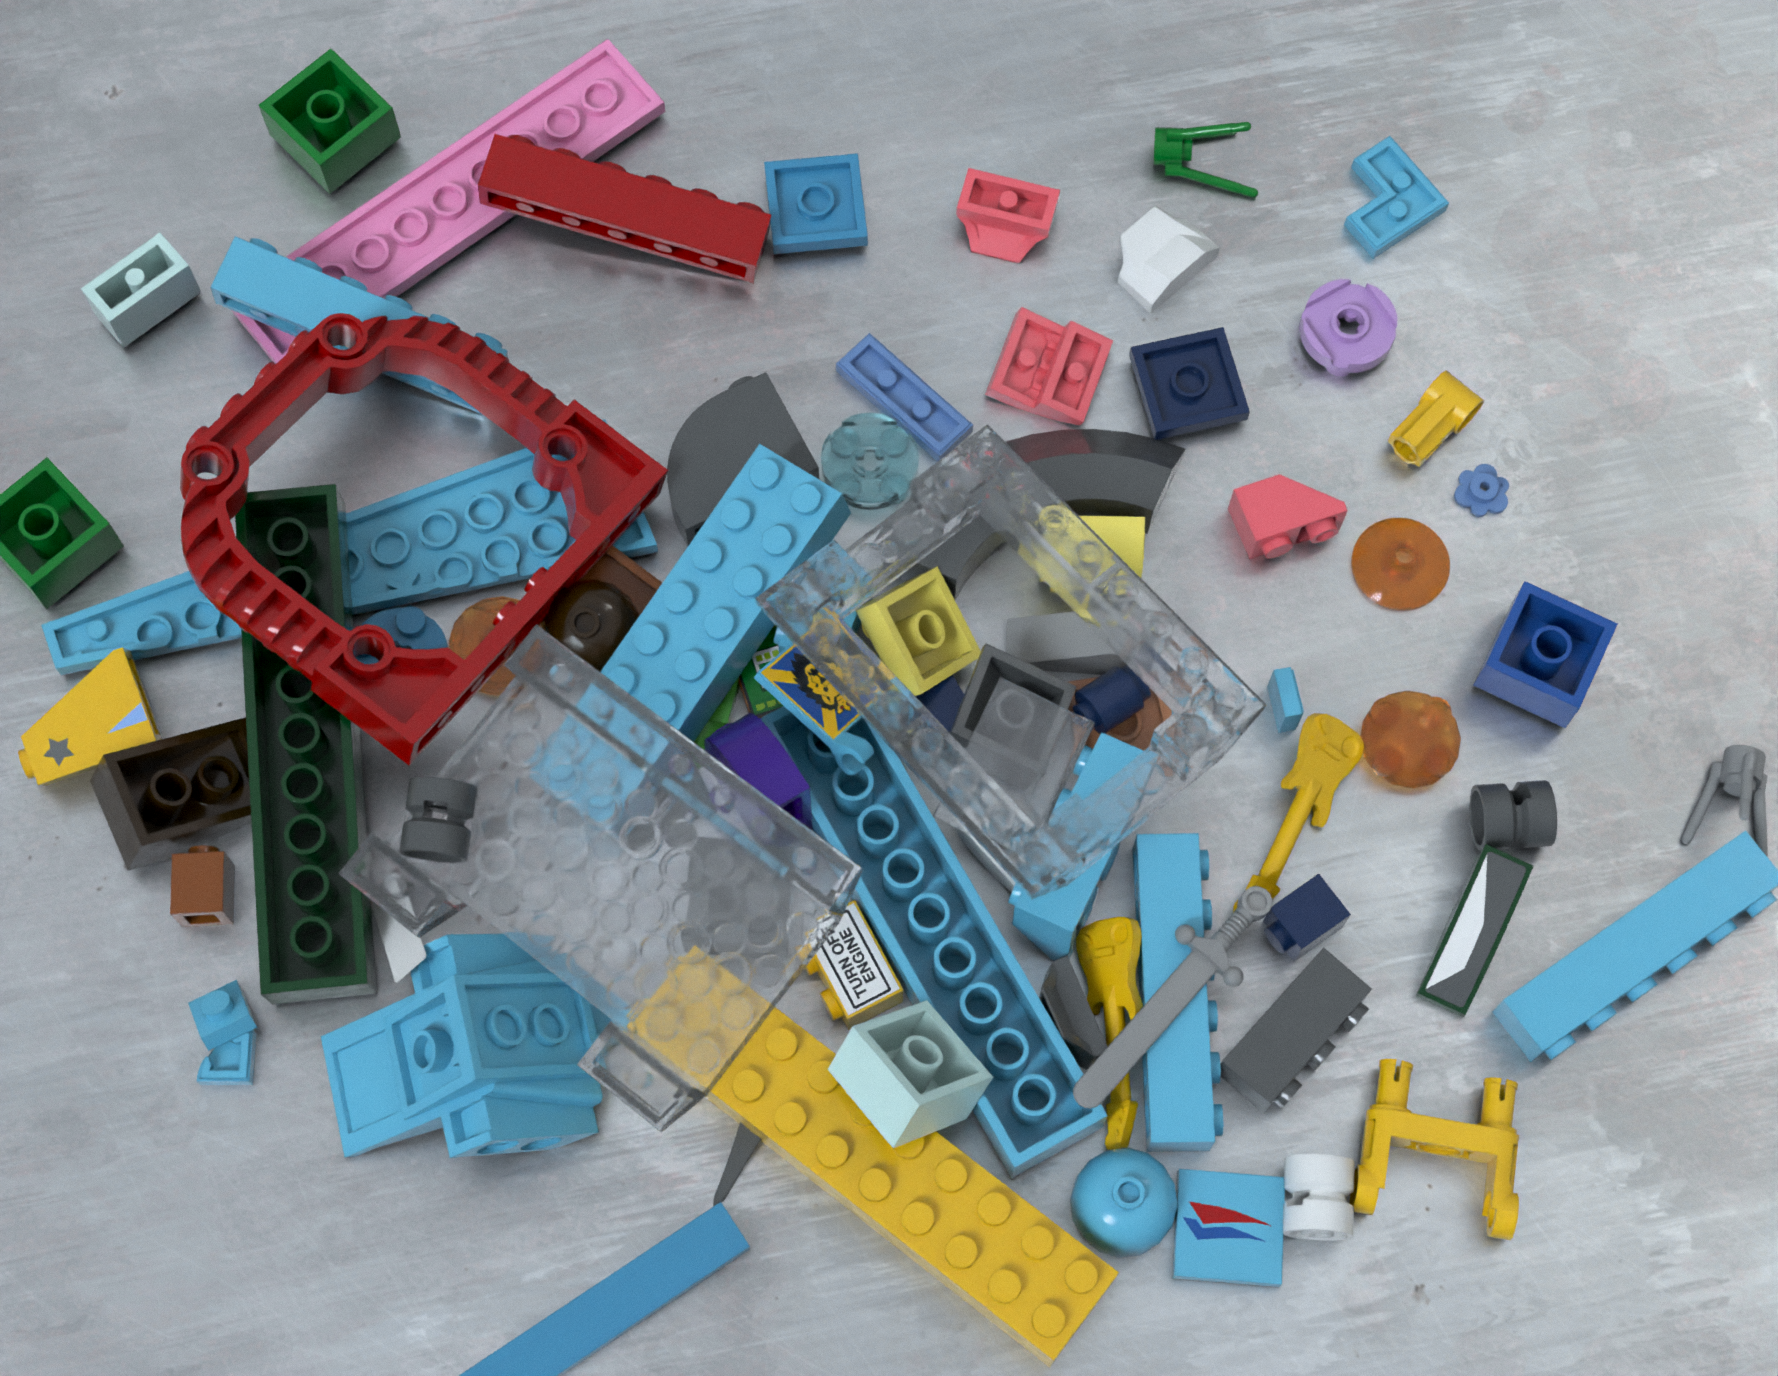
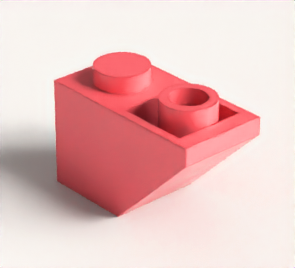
[1228,474,1348,559]

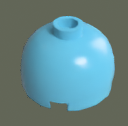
[1070,1148,1178,1258]

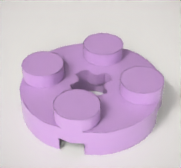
[1299,279,1397,377]

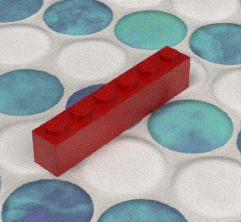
[478,134,772,284]

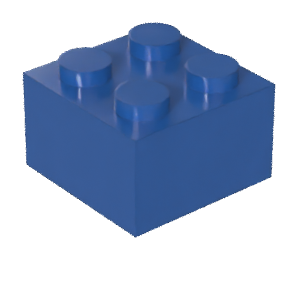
[1473,581,1618,728]

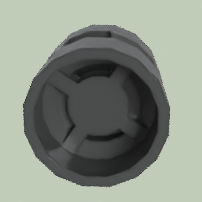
[399,777,478,863]
[1469,780,1557,851]

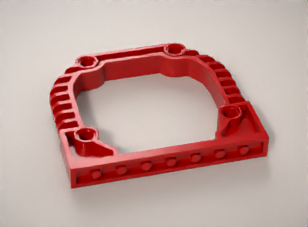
[180,313,668,766]

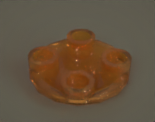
[1360,690,1461,789]

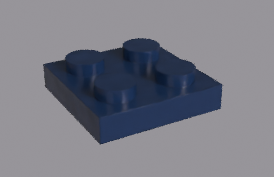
[1129,327,1250,440]

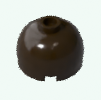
[541,579,640,681]

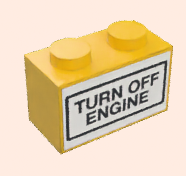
[796,900,903,1030]

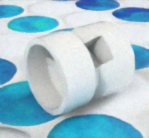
[1283,1154,1355,1241]

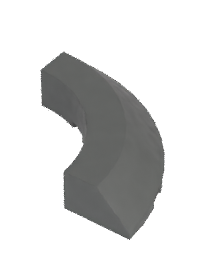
[865,429,1186,600]

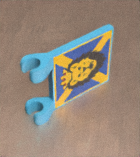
[754,623,919,775]

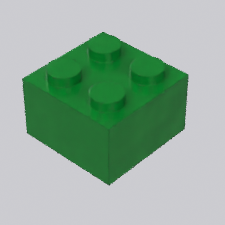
[258,48,401,194]
[0,457,124,610]

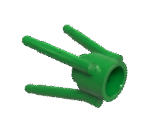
[1154,122,1258,198]

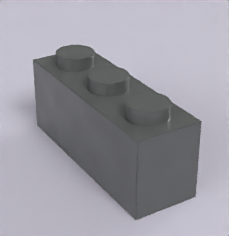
[1220,947,1372,1114]

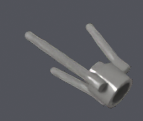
[1682,745,1768,856]

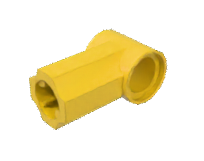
[1388,370,1484,467]

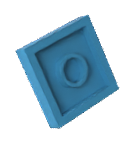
[764,153,868,254]

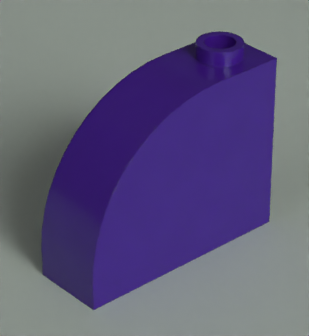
[704,713,813,845]

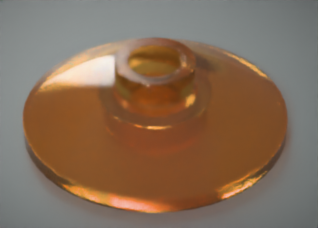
[1351,518,1450,611]

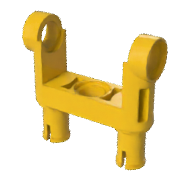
[1349,1059,1519,1240]

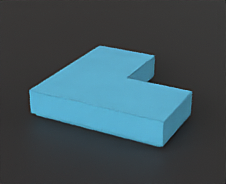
[1344,136,1449,259]

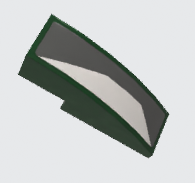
[1416,844,1534,1017]

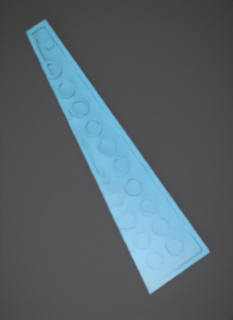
[41,419,658,675]

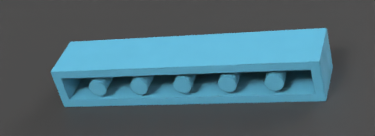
[210,236,508,415]
[1492,830,1778,1062]
[1132,833,1224,1152]

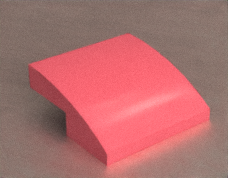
[985,307,1113,426]

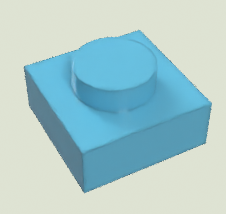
[188,980,257,1051]

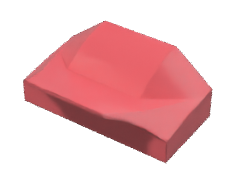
[956,168,1060,263]

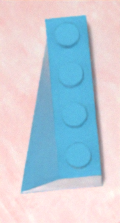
[1008,732,1158,961]

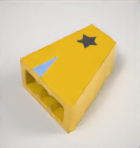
[18,647,162,786]

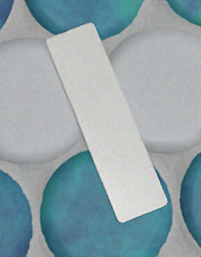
[370,870,427,983]

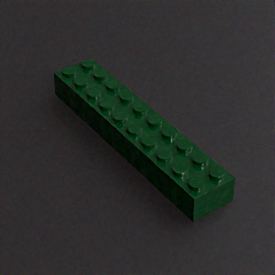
[235,484,377,1004]

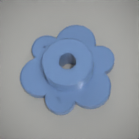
[1454,464,1509,517]

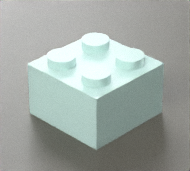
[827,1000,993,1148]

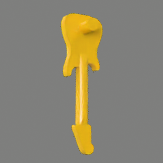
[1233,713,1364,913]
[1076,917,1143,1150]

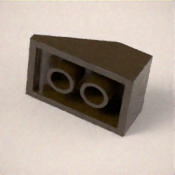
[90,717,251,871]

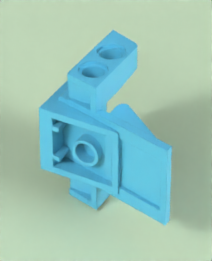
[321,933,606,1158]

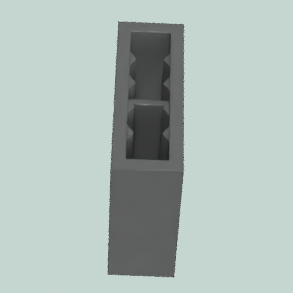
[667,372,819,547]

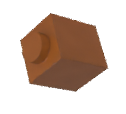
[170,845,235,927]

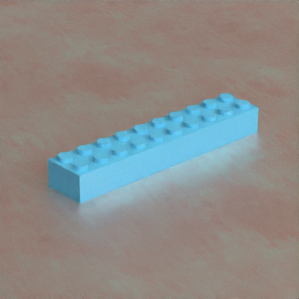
[760,706,1108,1179]

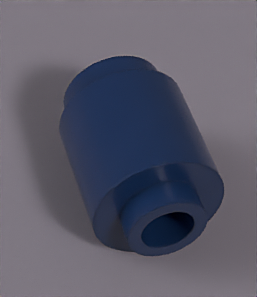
[1073,664,1151,734]

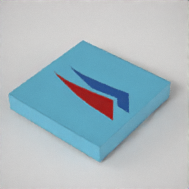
[1172,1169,1285,1287]

